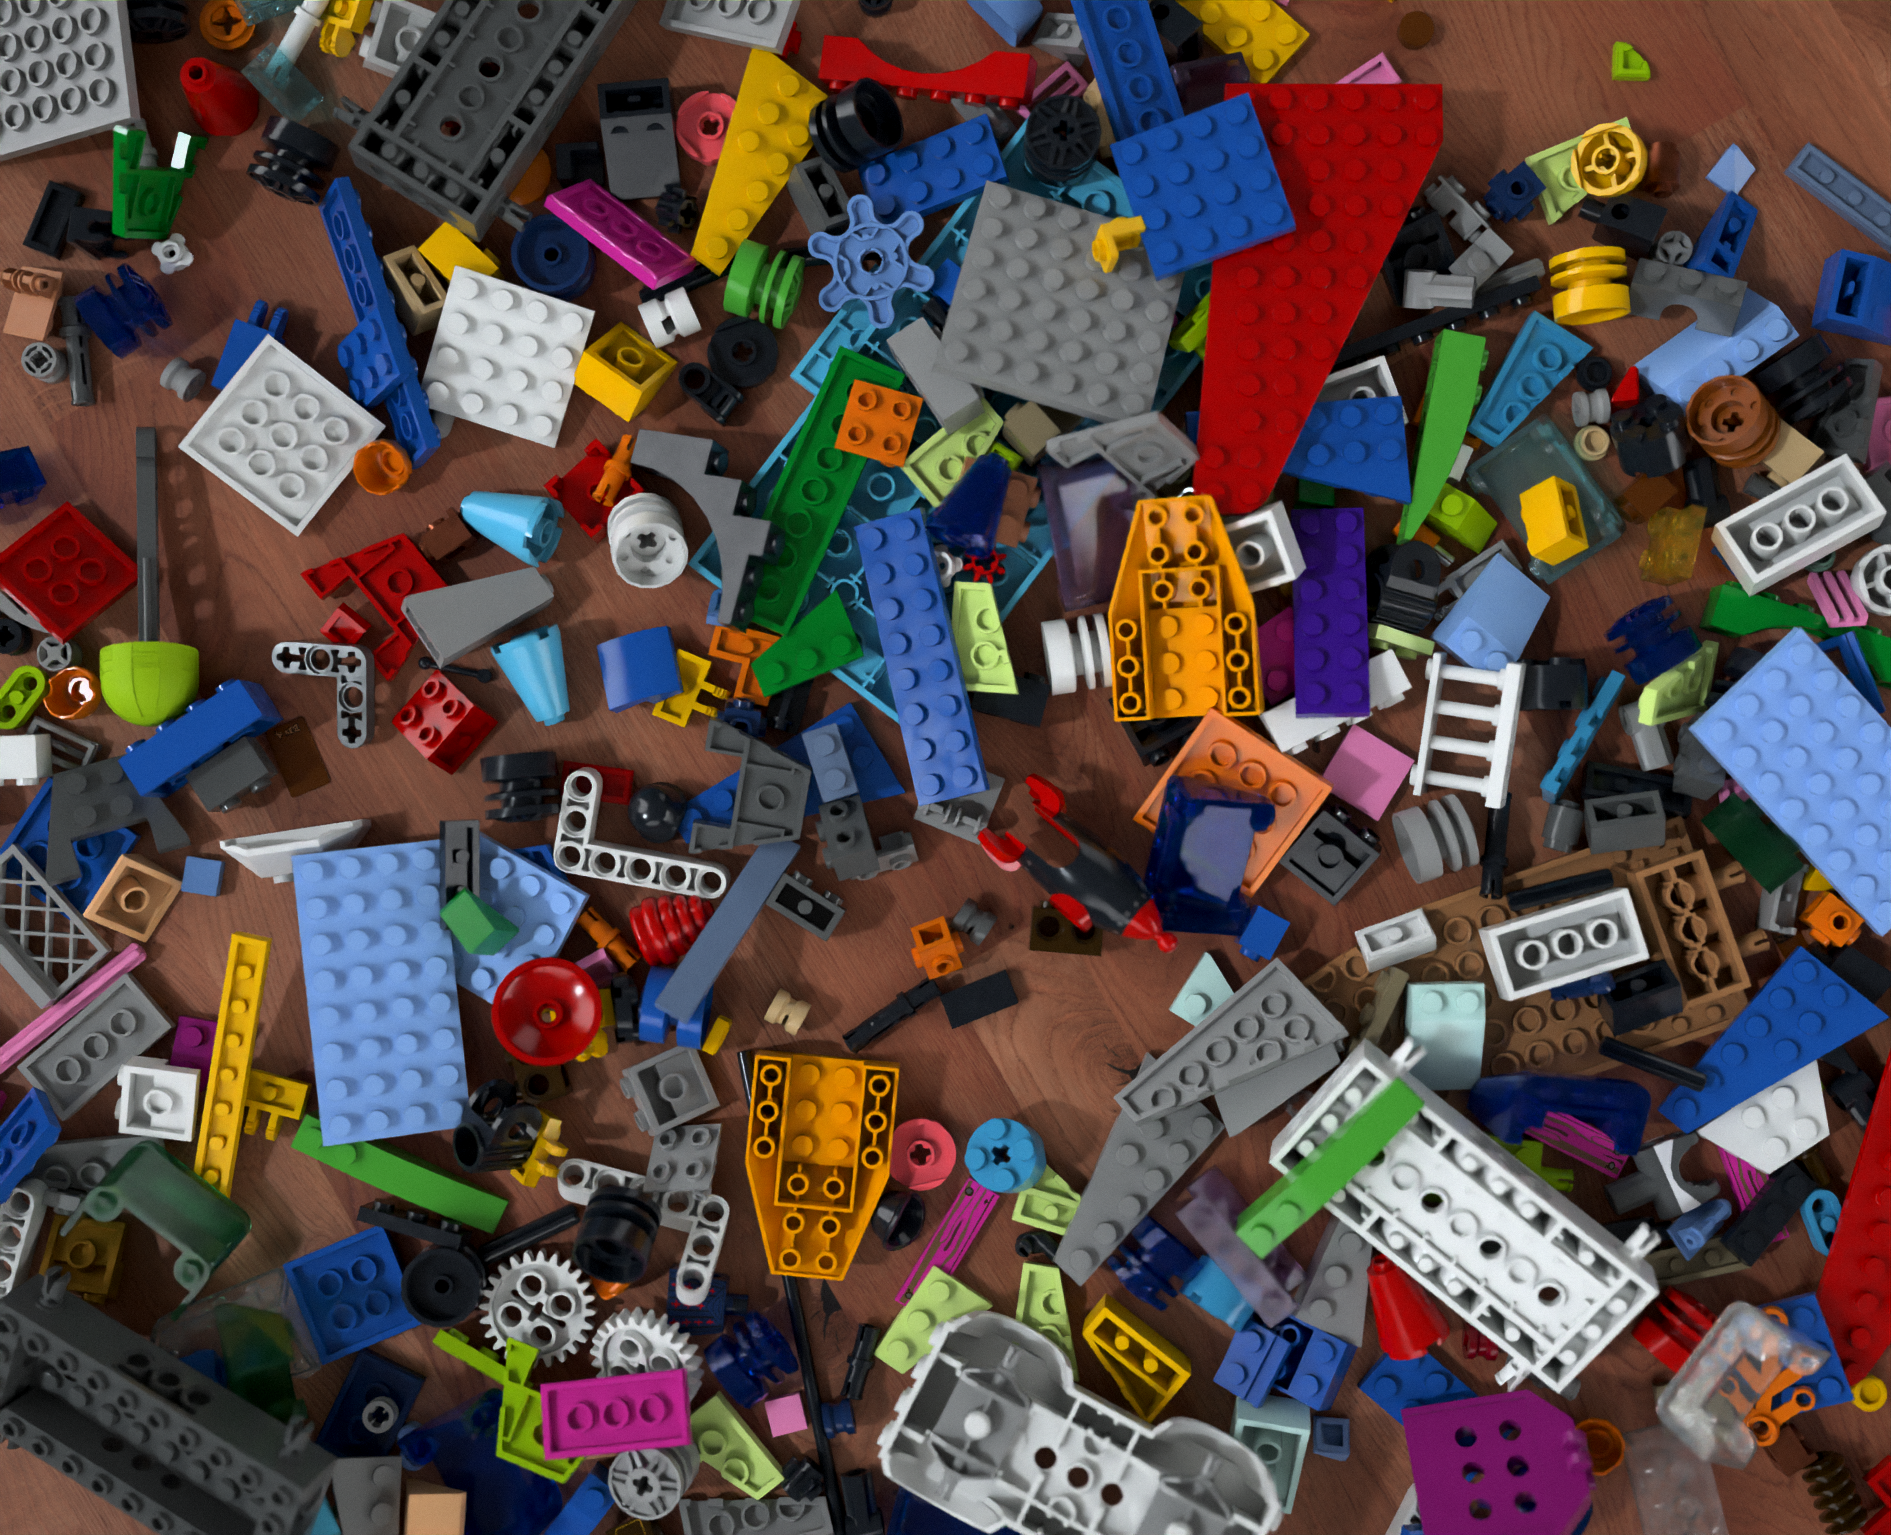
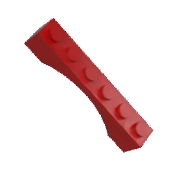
[818,35,1038,110]

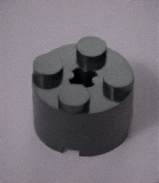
[1610,394,1693,478]
[1517,657,1589,711]

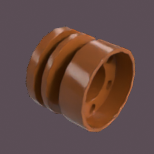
[1685,374,1781,469]

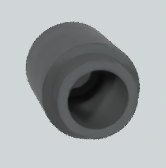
[1541,799,1584,854]

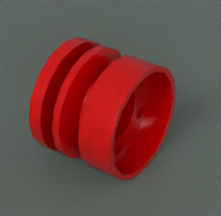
[1630,1285,1732,1384]

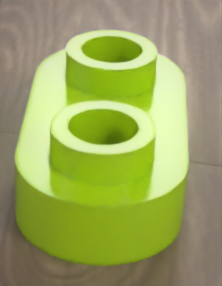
[0,665,50,730]

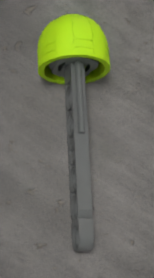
[100,427,199,727]

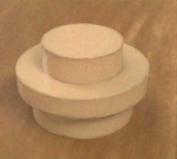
[1574,425,1610,461]

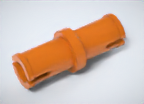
[592,434,637,507]
[576,906,642,972]

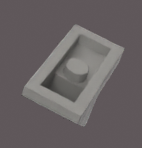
[1032,12,1087,67]
[1448,227,1515,290]

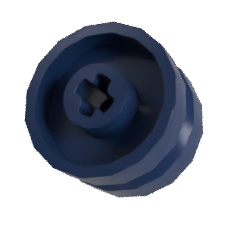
[511,214,597,302]

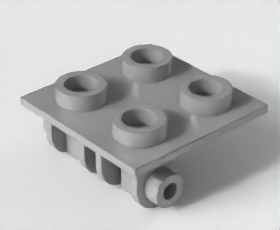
[913,771,1005,845]
[643,1123,723,1201]

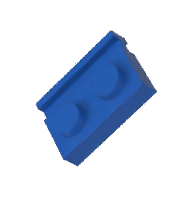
[1213,1317,1294,1409]

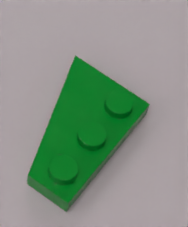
[751,590,865,698]

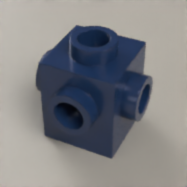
[1483,161,1547,225]
[717,697,767,739]

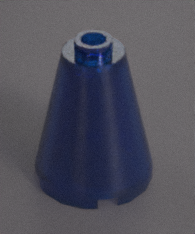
[925,452,1012,559]

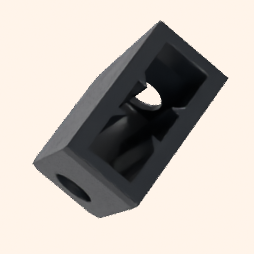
[1147,0,1203,78]
[1578,194,1668,262]
[1805,941,1891,1004]

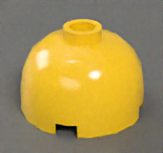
[1571,123,1647,198]

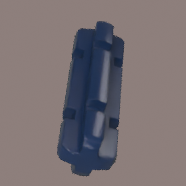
[1548,972,1616,1001]

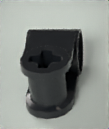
[678,362,746,427]

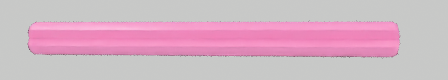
[0,942,147,1074]

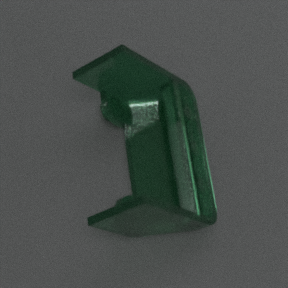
[58,1140,252,1322]
[213,1302,308,1429]

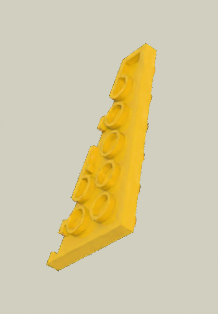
[691,48,829,277]

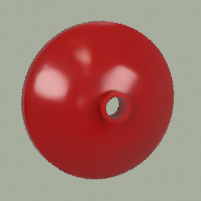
[491,957,602,1066]

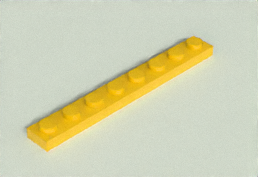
[188,931,272,1215]

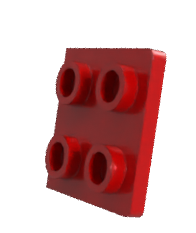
[392,670,498,775]

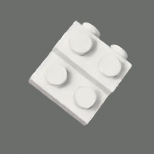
[358,0,436,78]
[115,1055,201,1142]

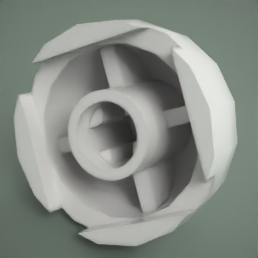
[1850,544,1891,616]

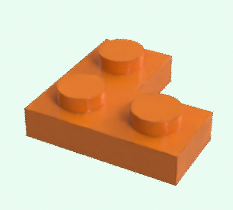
[708,625,781,708]

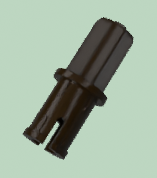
[1794,1143,1833,1188]

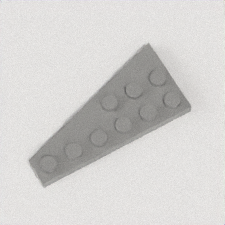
[1113,957,1349,1127]
[1053,1052,1225,1286]

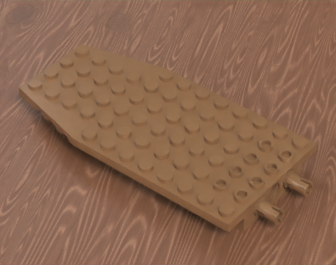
[1300,816,1770,1114]

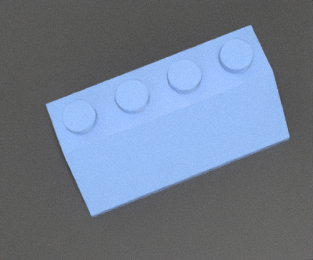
[1633,287,1800,416]

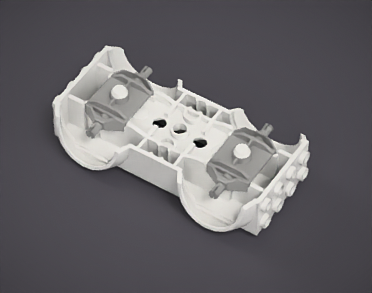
[877,1310,1284,1535]

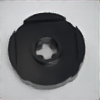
[707,316,779,389]
[611,971,639,1044]

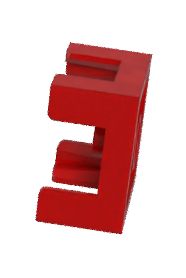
[543,438,646,544]

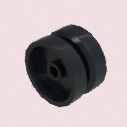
[401,1243,490,1328]

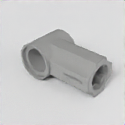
[1402,269,1476,309]
[1618,700,1675,771]

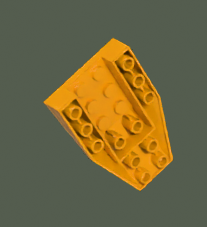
[1108,495,1265,722]
[745,1049,900,1281]

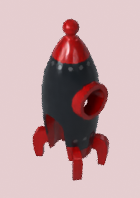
[977,773,1178,953]

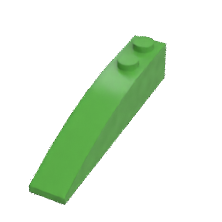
[1396,329,1489,545]
[1235,1076,1425,1259]
[290,1109,510,1234]

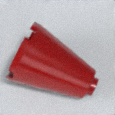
[180,57,260,137]
[1367,1253,1450,1360]

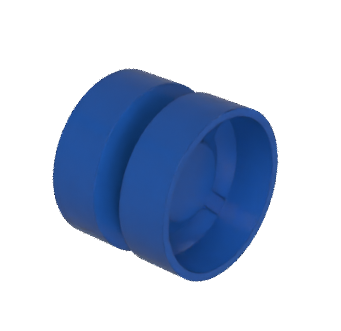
[638,966,714,1050]

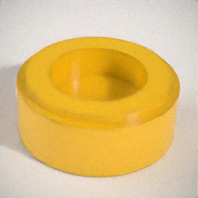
[1851,1373,1888,1412]

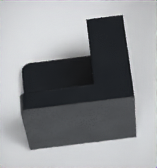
[555,142,605,189]

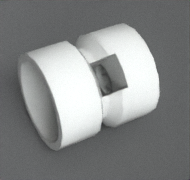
[638,287,702,349]

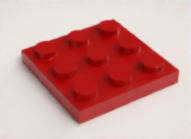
[0,501,138,645]

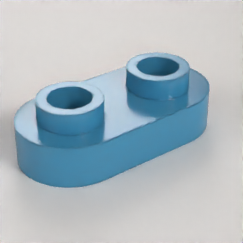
[1799,1187,1842,1256]

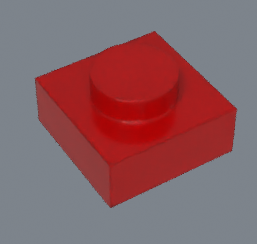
[319,602,372,644]

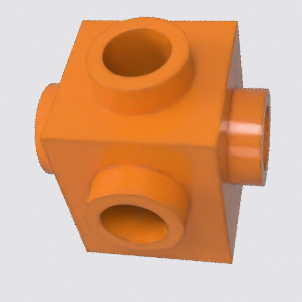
[1798,891,1865,948]
[910,916,965,980]

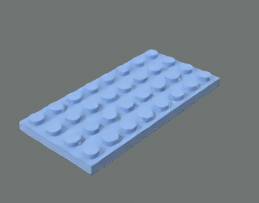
[1688,627,1891,936]
[291,839,469,1146]

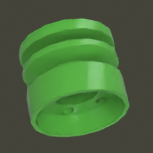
[723,239,805,329]

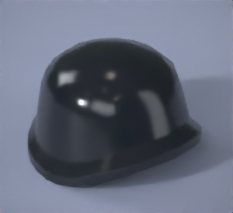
[628,782,687,844]
[871,1191,926,1251]

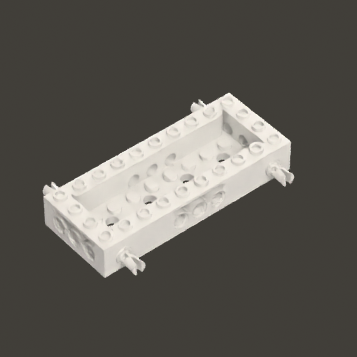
[1269,1036,1662,1394]

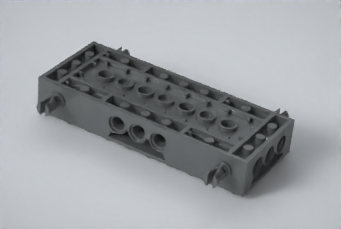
[333,0,638,243]
[0,1266,338,1535]

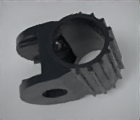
[1365,541,1441,634]
[452,1079,542,1174]

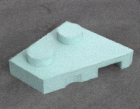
[1169,952,1234,1027]

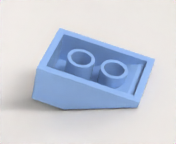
[1430,553,1550,672]

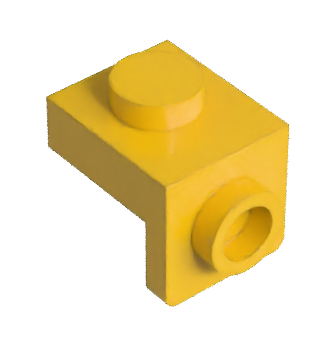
[1092,216,1146,273]

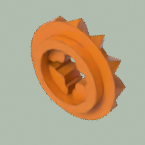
[199,0,258,52]

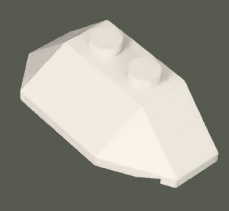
[220,819,372,884]

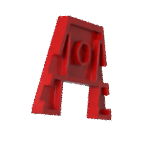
[300,533,449,682]

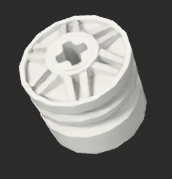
[607,493,688,588]
[1041,613,1112,696]

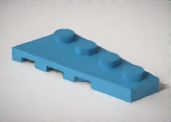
[1466,310,1593,448]
[1540,670,1626,805]

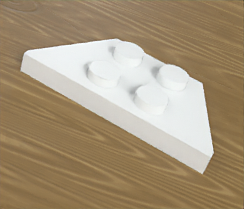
[1695,1059,1830,1174]

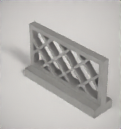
[0,843,113,1009]

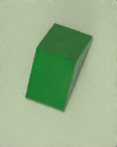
[440,887,519,956]

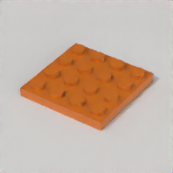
[1133,706,1334,898]

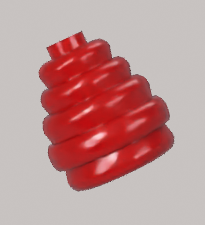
[629,894,715,966]

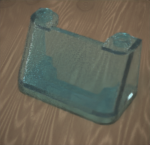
[1465,413,1627,585]

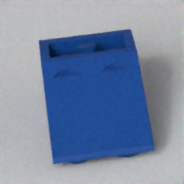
[1810,249,1891,346]
[1226,1298,1358,1411]

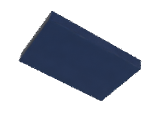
[315,1347,427,1457]

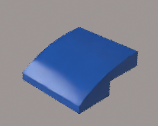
[596,626,684,713]

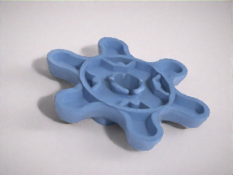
[808,194,935,329]

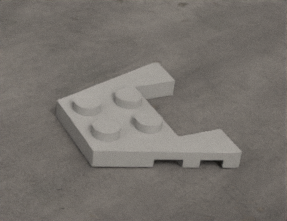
[1046,411,1200,520]

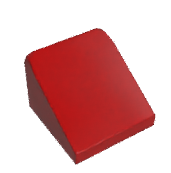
[1610,366,1639,414]

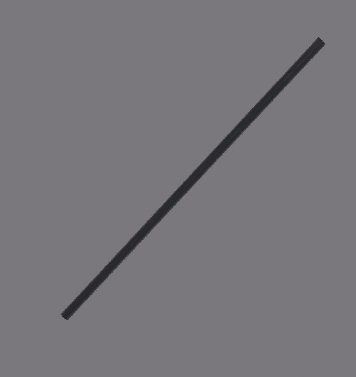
[736,1049,847,1535]

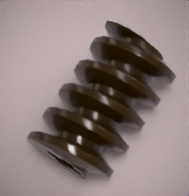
[1802,1451,1868,1535]

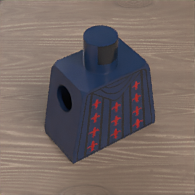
[666,1262,749,1336]

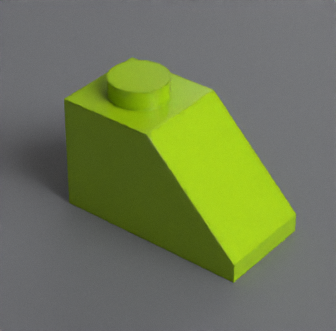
[1423,482,1497,554]

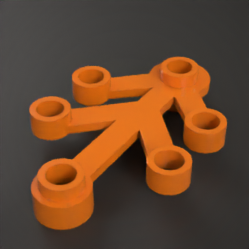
[1715,1306,1819,1446]

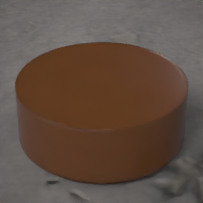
[1397,11,1434,50]

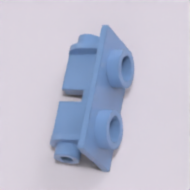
[1666,1199,1732,1261]

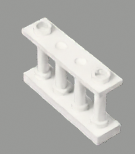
[1409,651,1527,809]

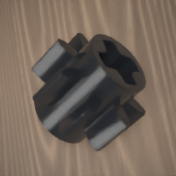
[655,187,700,235]
[780,1456,825,1502]

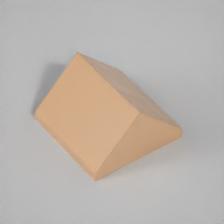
[83,854,182,943]
[403,1478,467,1535]

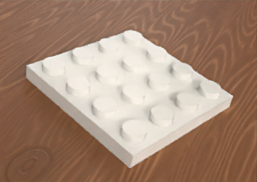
[421,265,596,448]
[178,334,386,537]

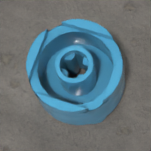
[965,1118,1046,1194]
[1179,1251,1265,1333]

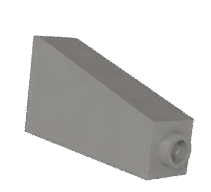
[401,567,554,669]
[1214,1039,1345,1137]

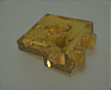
[1639,505,1707,587]

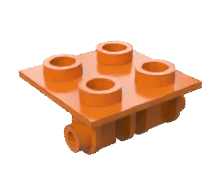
[834,379,924,468]

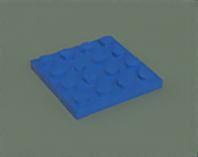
[1109,92,1296,282]

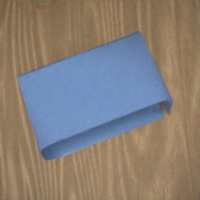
[966,0,1043,47]

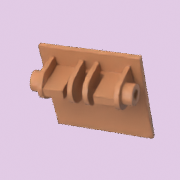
[0,266,65,342]

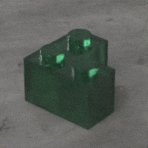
[1700,792,1804,894]

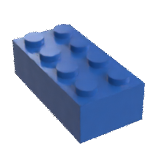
[117,678,284,798]

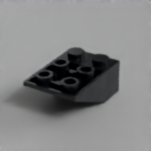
[597,78,682,201]

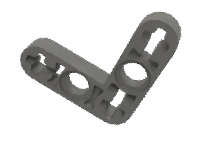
[272,640,375,749]

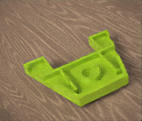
[496,1337,588,1484]

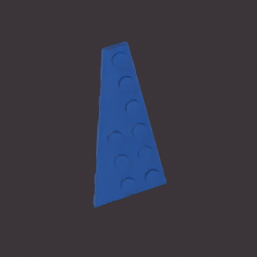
[1184,396,1412,505]
[678,702,906,844]
[1656,946,1889,1134]

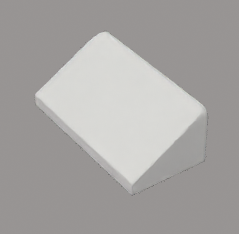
[1355,908,1437,973]

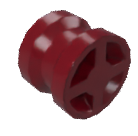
[1462,1322,1499,1361]

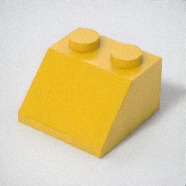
[574,322,678,422]

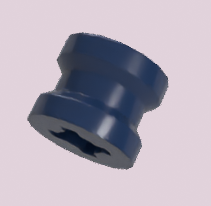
[821,1398,857,1440]

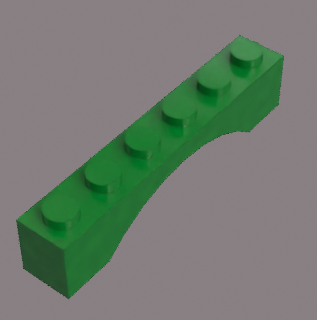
[1699,581,1891,690]

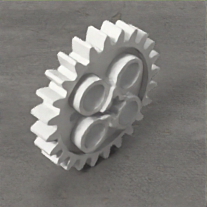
[479,1248,598,1368]
[590,1307,704,1403]

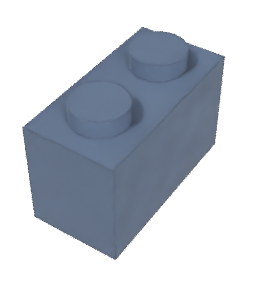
[801,723,860,803]

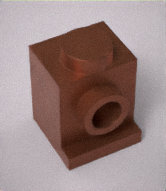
[418,507,479,565]
[1756,1422,1819,1478]

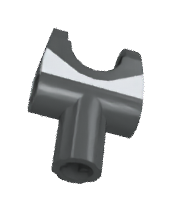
[1603,1130,1721,1219]

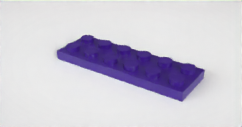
[1291,507,1370,718]

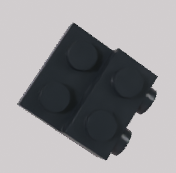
[1379,205,1456,307]
[1108,697,1202,767]
[1279,802,1382,906]

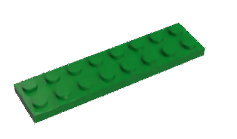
[752,346,906,637]

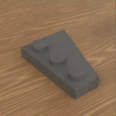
[1807,358,1883,464]

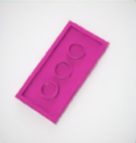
[544,179,697,290]
[540,1368,693,1460]

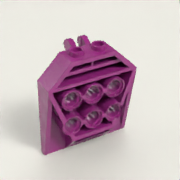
[1400,1389,1597,1535]

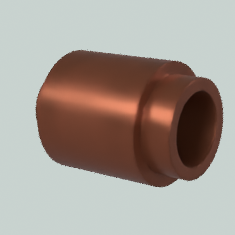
[1643,141,1681,198]

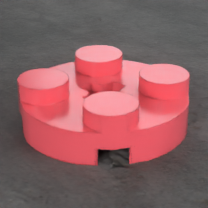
[675,91,736,166]
[890,1117,956,1191]

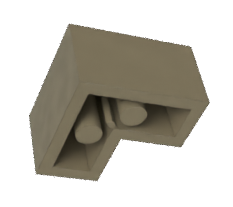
[1002,401,1085,468]

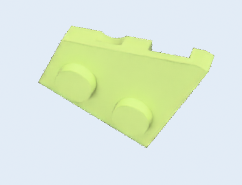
[1367,623,1435,660]
[1011,1164,1081,1235]

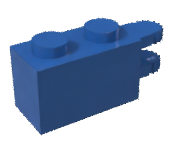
[211,299,289,392]

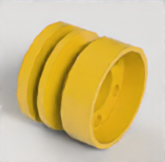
[1549,246,1631,325]

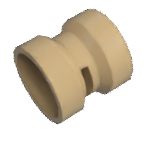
[764,988,812,1036]

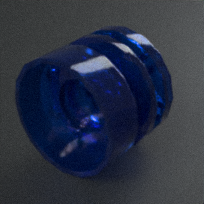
[74,262,173,359]
[1603,593,1703,685]
[1106,1214,1204,1313]
[703,1309,799,1409]

